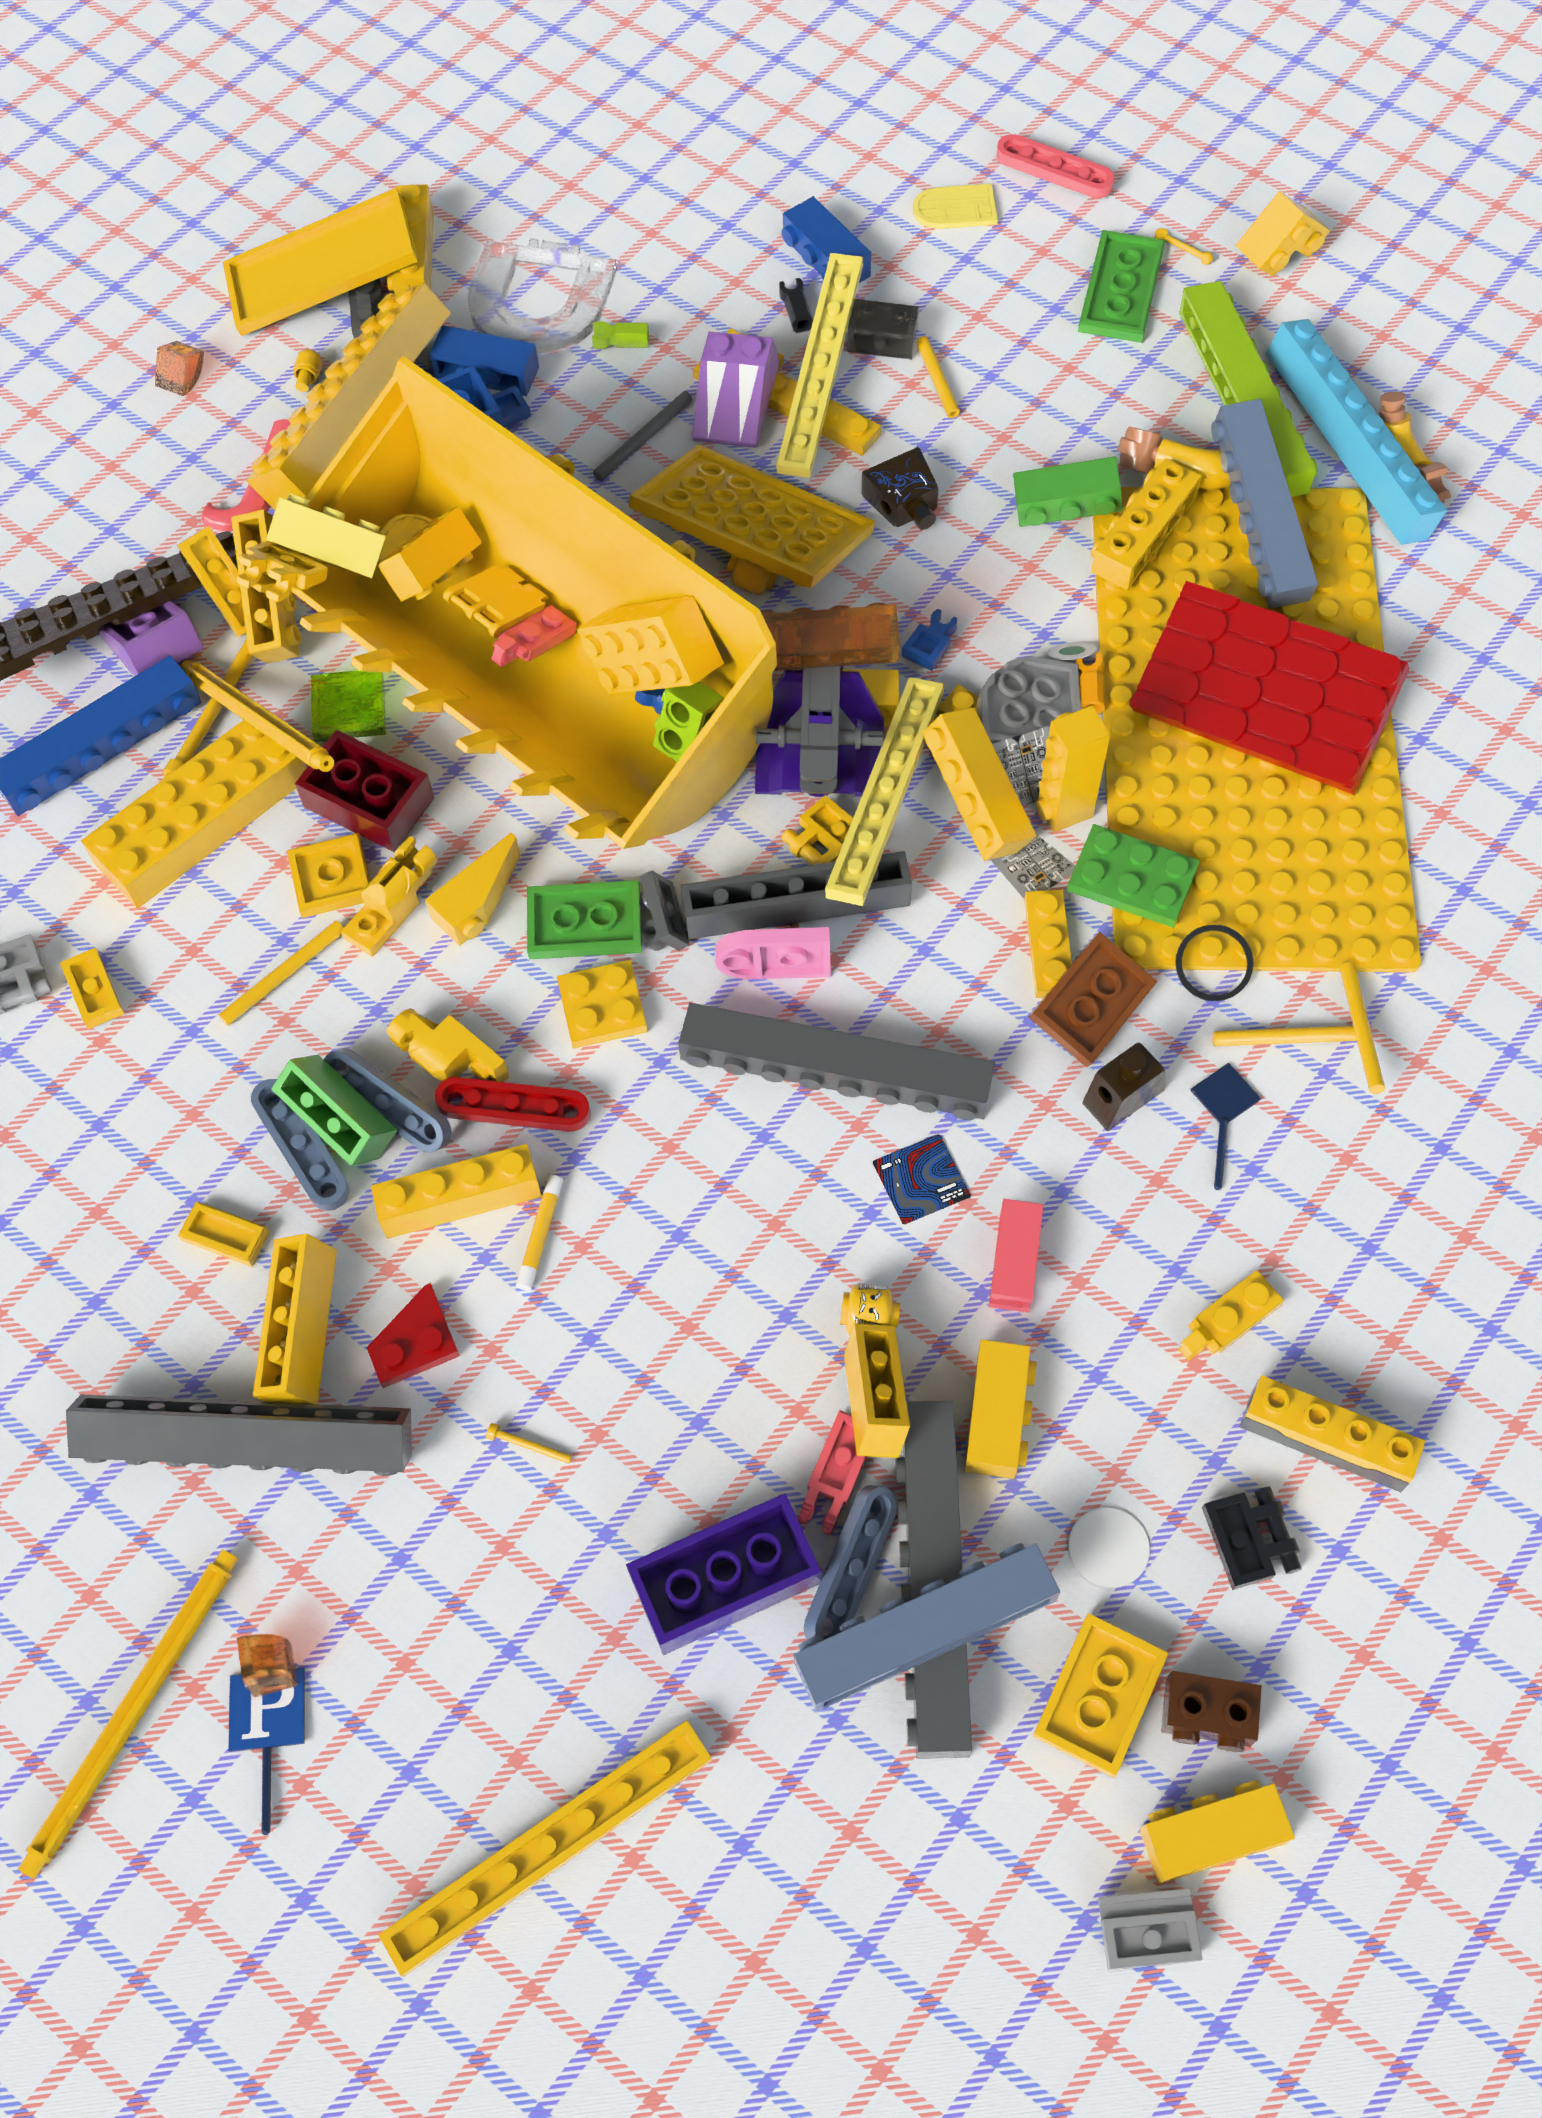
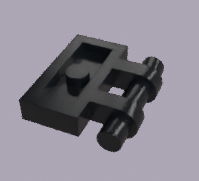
[1202,1486,1302,1590]

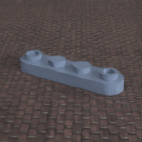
[324,1048,452,1153]
[251,1079,349,1211]
[804,1485,897,1639]

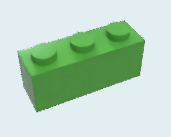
[1013,456,1122,527]
[271,1054,398,1166]

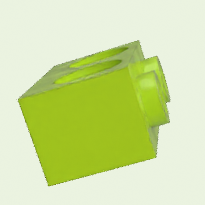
[652,681,724,762]

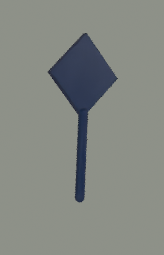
[1190,1063,1261,1190]

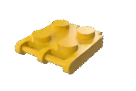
[443,566,548,638]

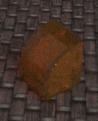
[155,341,204,396]
[237,1634,298,1698]

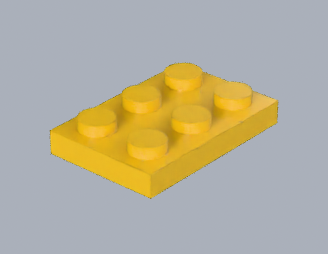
[1032,1613,1169,1778]

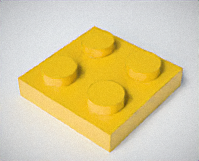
[557,960,648,1049]

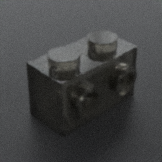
[847,299,919,360]

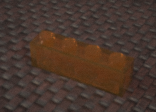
[761,602,900,671]

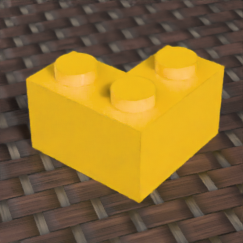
[1235,191,1331,277]

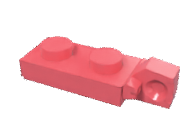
[491,605,577,667]

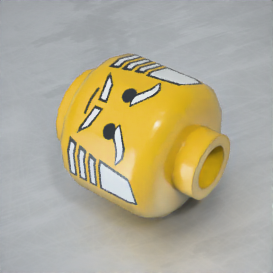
[840,1283,901,1335]

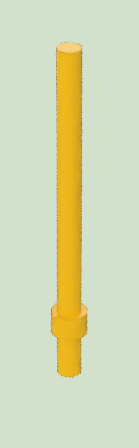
[161,639,253,781]

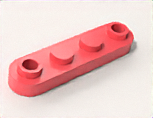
[996,134,1114,198]

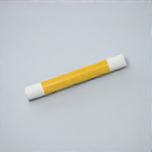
[516,1175,564,1291]

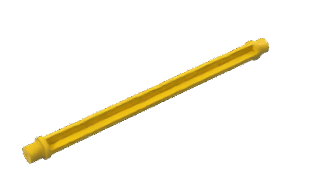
[180,660,334,772]
[18,1549,238,1879]

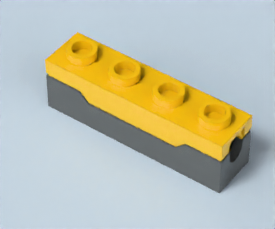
[1239,1375,1425,1493]

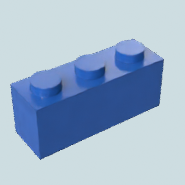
[782,196,871,283]
[429,325,539,396]

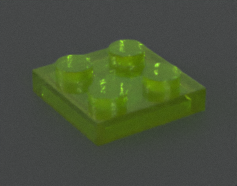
[311,670,386,742]

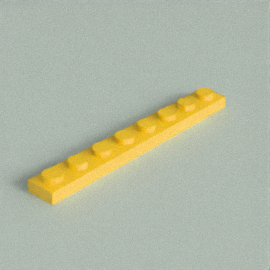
[378,1720,712,1977]

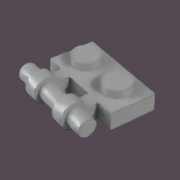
[0,934,52,1014]

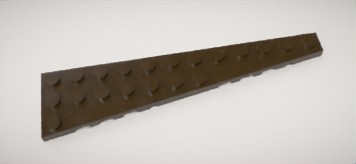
[0,531,237,681]

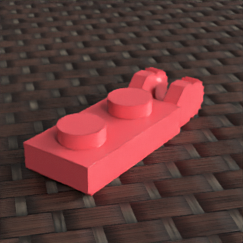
[798,1410,867,1535]

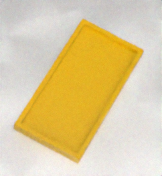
[223,188,418,336]

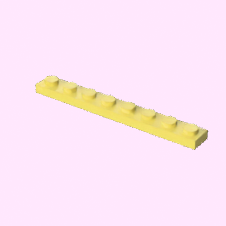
[776,253,863,478]
[825,677,944,906]

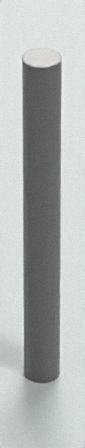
[593,391,693,481]

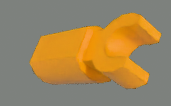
[1076,652,1105,714]

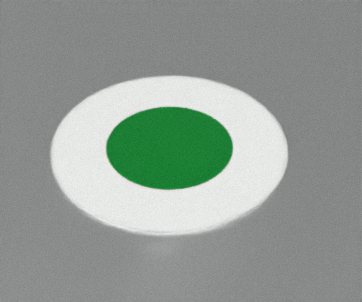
[1047,642,1097,660]

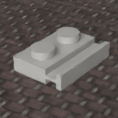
[1097,1888,1203,1970]

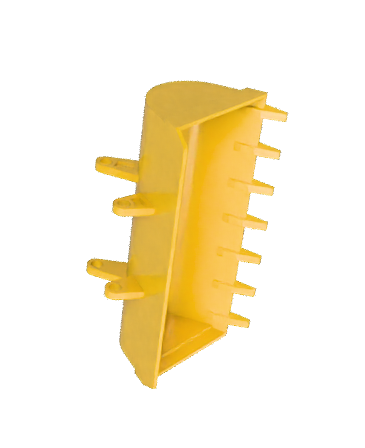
[253,356,777,849]

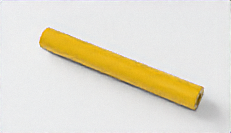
[916,336,960,418]

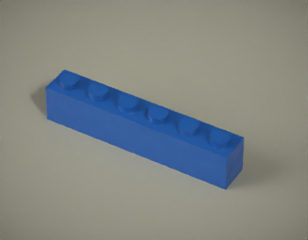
[0,655,202,816]

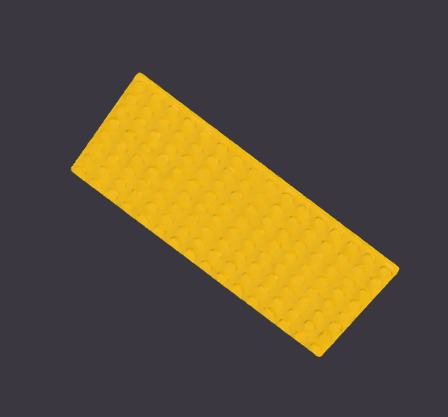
[1092,487,1421,972]

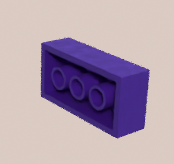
[626,1493,822,1656]

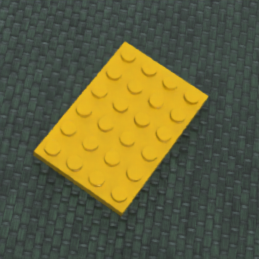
[628,444,876,589]

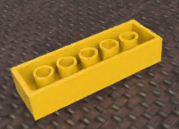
[81,720,307,909]

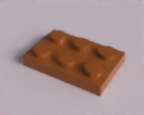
[1028,931,1158,1067]

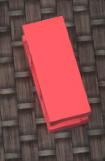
[989,1199,1044,1313]

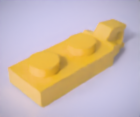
[1178,1270,1284,1361]

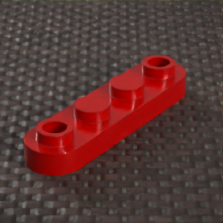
[435,1077,591,1132]

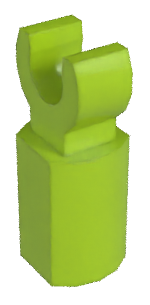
[592,321,649,349]

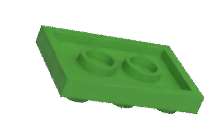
[1067,824,1200,928]
[527,880,642,959]

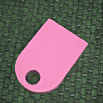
[715,927,831,979]

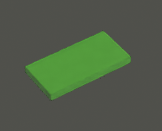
[1078,230,1165,343]

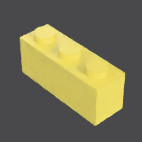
[266,493,386,578]

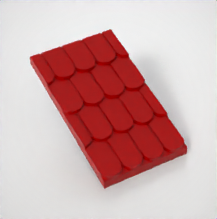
[1129,581,1410,795]

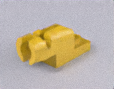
[341,836,438,957]
[387,1008,509,1082]

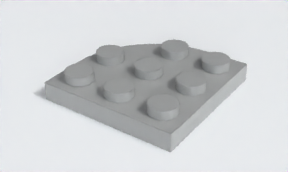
[976,657,1081,744]

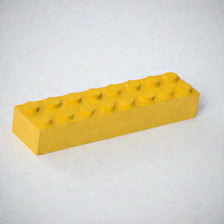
[246,282,451,510]

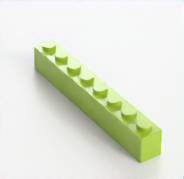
[1179,280,1317,497]

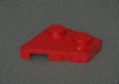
[366,1283,460,1388]

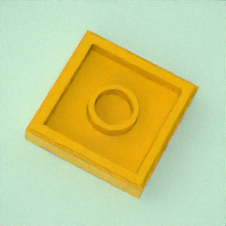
[287,833,371,918]

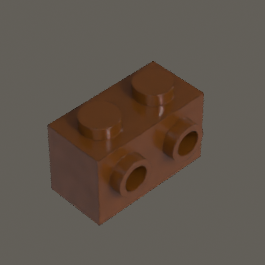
[1161,1671,1262,1752]

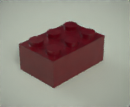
[295,730,435,853]

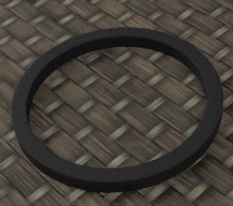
[1175,925,1254,1001]

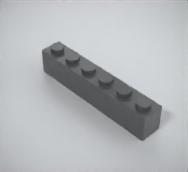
[681,851,912,939]

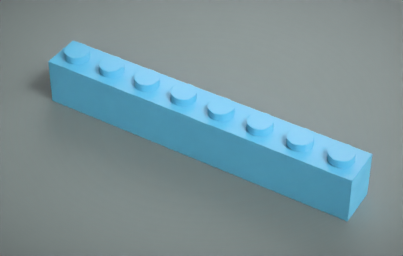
[1266,319,1448,545]

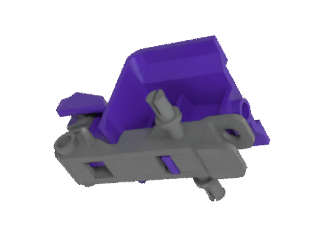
[755,613,884,797]

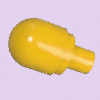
[293,349,323,392]

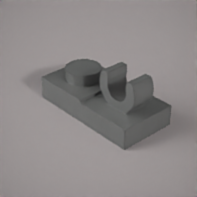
[348,278,383,338]
[640,870,689,951]

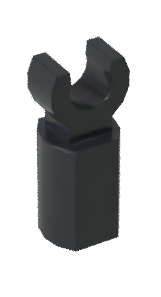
[779,278,813,333]

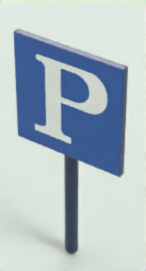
[228,1668,305,1835]

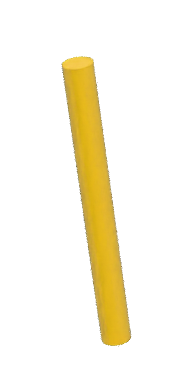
[218,920,344,1026]
[1340,962,1385,1094]
[1212,1026,1357,1046]

